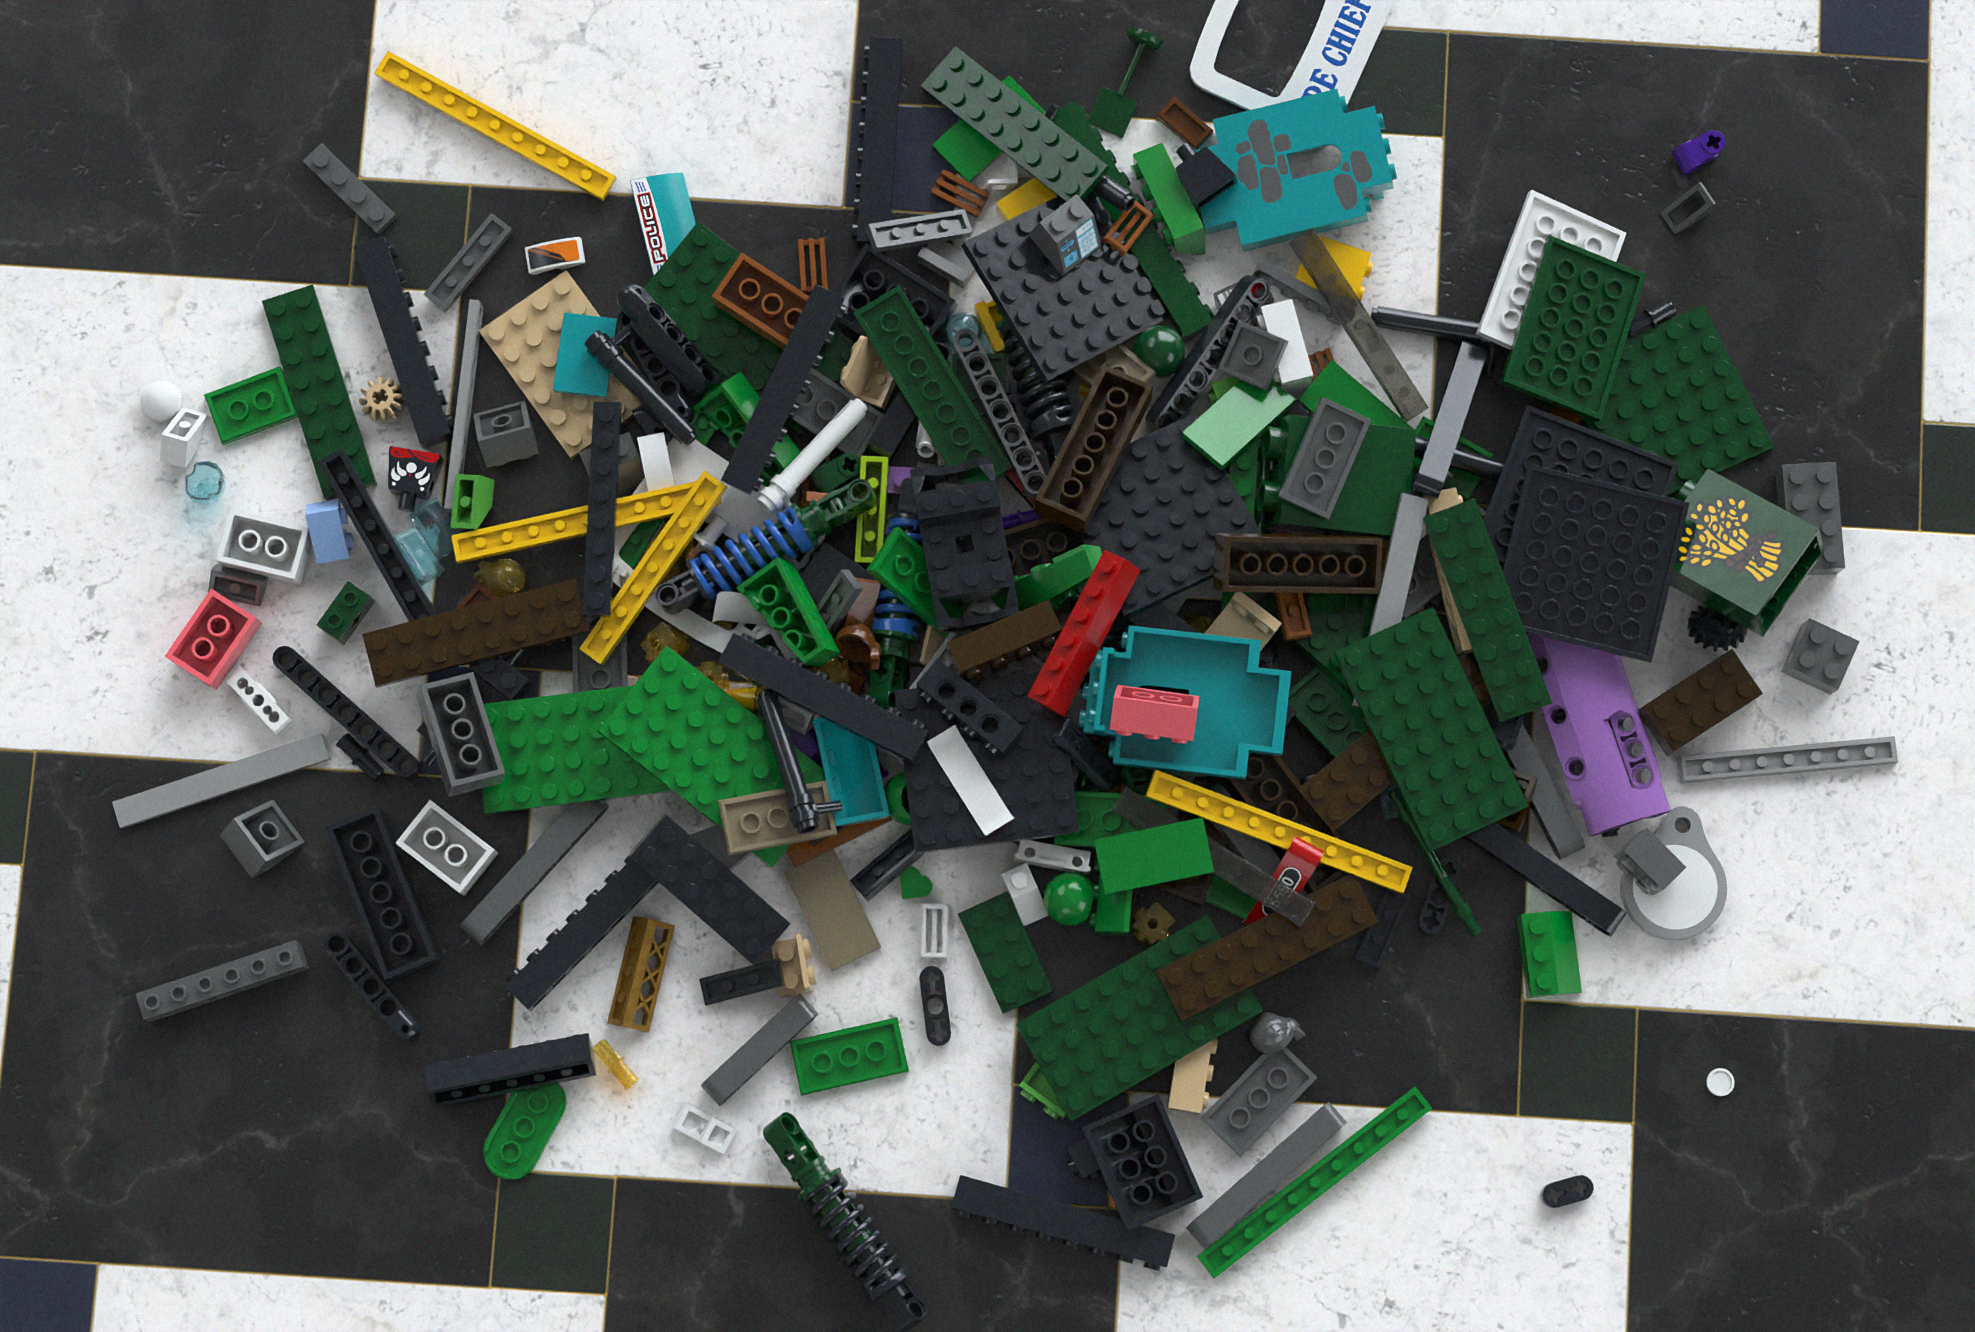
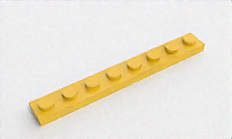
[579,470,728,665]

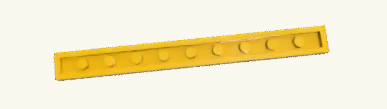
[374,51,617,201]
[451,477,723,563]
[1145,770,1413,894]

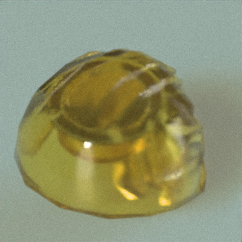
[473,559,527,598]

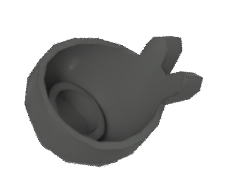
[1250,1012,1305,1054]

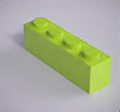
[855,456,889,569]

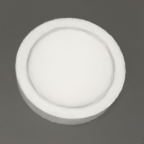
[1706,1068,1735,1096]

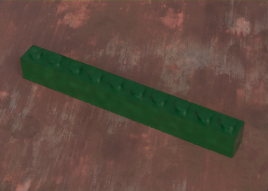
[1053,100,1214,344]

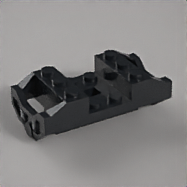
[910,456,1019,633]

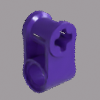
[1671,130,1725,175]

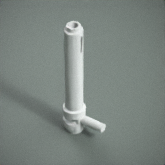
[756,398,868,514]

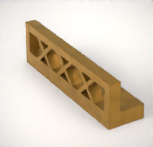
[607,916,675,1033]

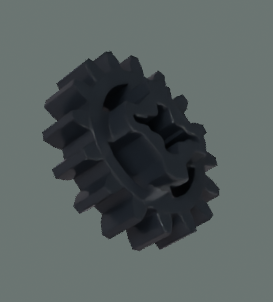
[1687,605,1748,652]

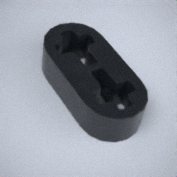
[1540,1175,1594,1208]

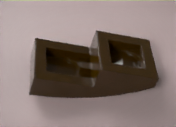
[1496,769,1538,833]

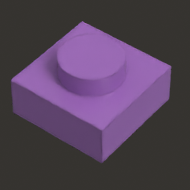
[888,466,916,495]

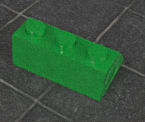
[1089,856,1133,937]
[1516,911,1582,999]

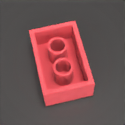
[165,589,262,690]
[1110,685,1200,743]

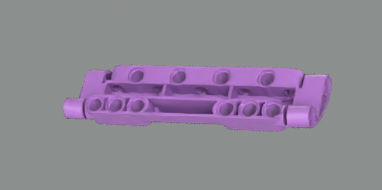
[1500,565,1671,837]

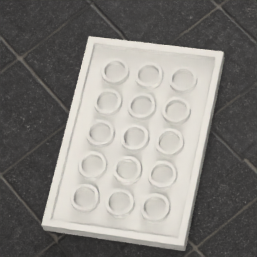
[1476,190,1626,349]

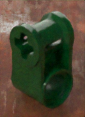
[808,453,861,493]

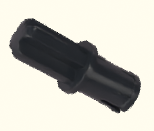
[1628,300,1676,337]
[336,733,385,781]

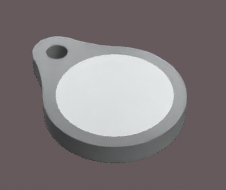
[1620,806,1727,940]

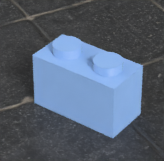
[305,499,354,564]

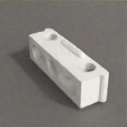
[226,667,293,735]
[1014,840,1091,876]

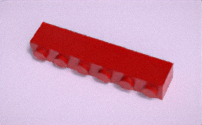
[1027,550,1141,717]

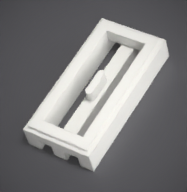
[920,903,949,959]

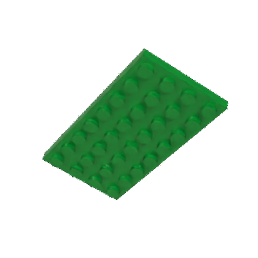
[597,645,825,869]
[482,685,673,814]

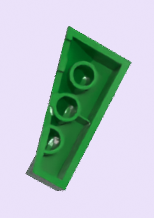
[1131,143,1206,255]
[692,371,800,481]
[991,544,1102,612]
[736,558,840,668]

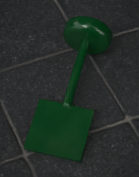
[1087,27,1163,138]

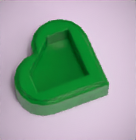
[900,866,933,900]

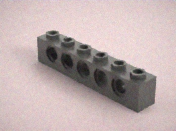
[136,940,309,1022]

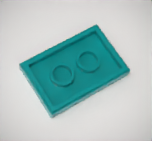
[553,312,618,399]

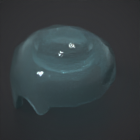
[943,312,985,354]
[185,461,226,505]

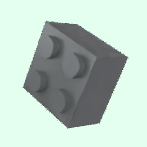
[1781,618,1860,695]
[1614,828,1686,895]

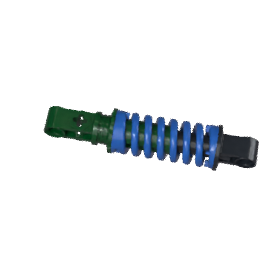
[867,478,936,710]
[655,479,877,614]

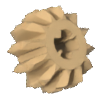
[359,377,405,423]

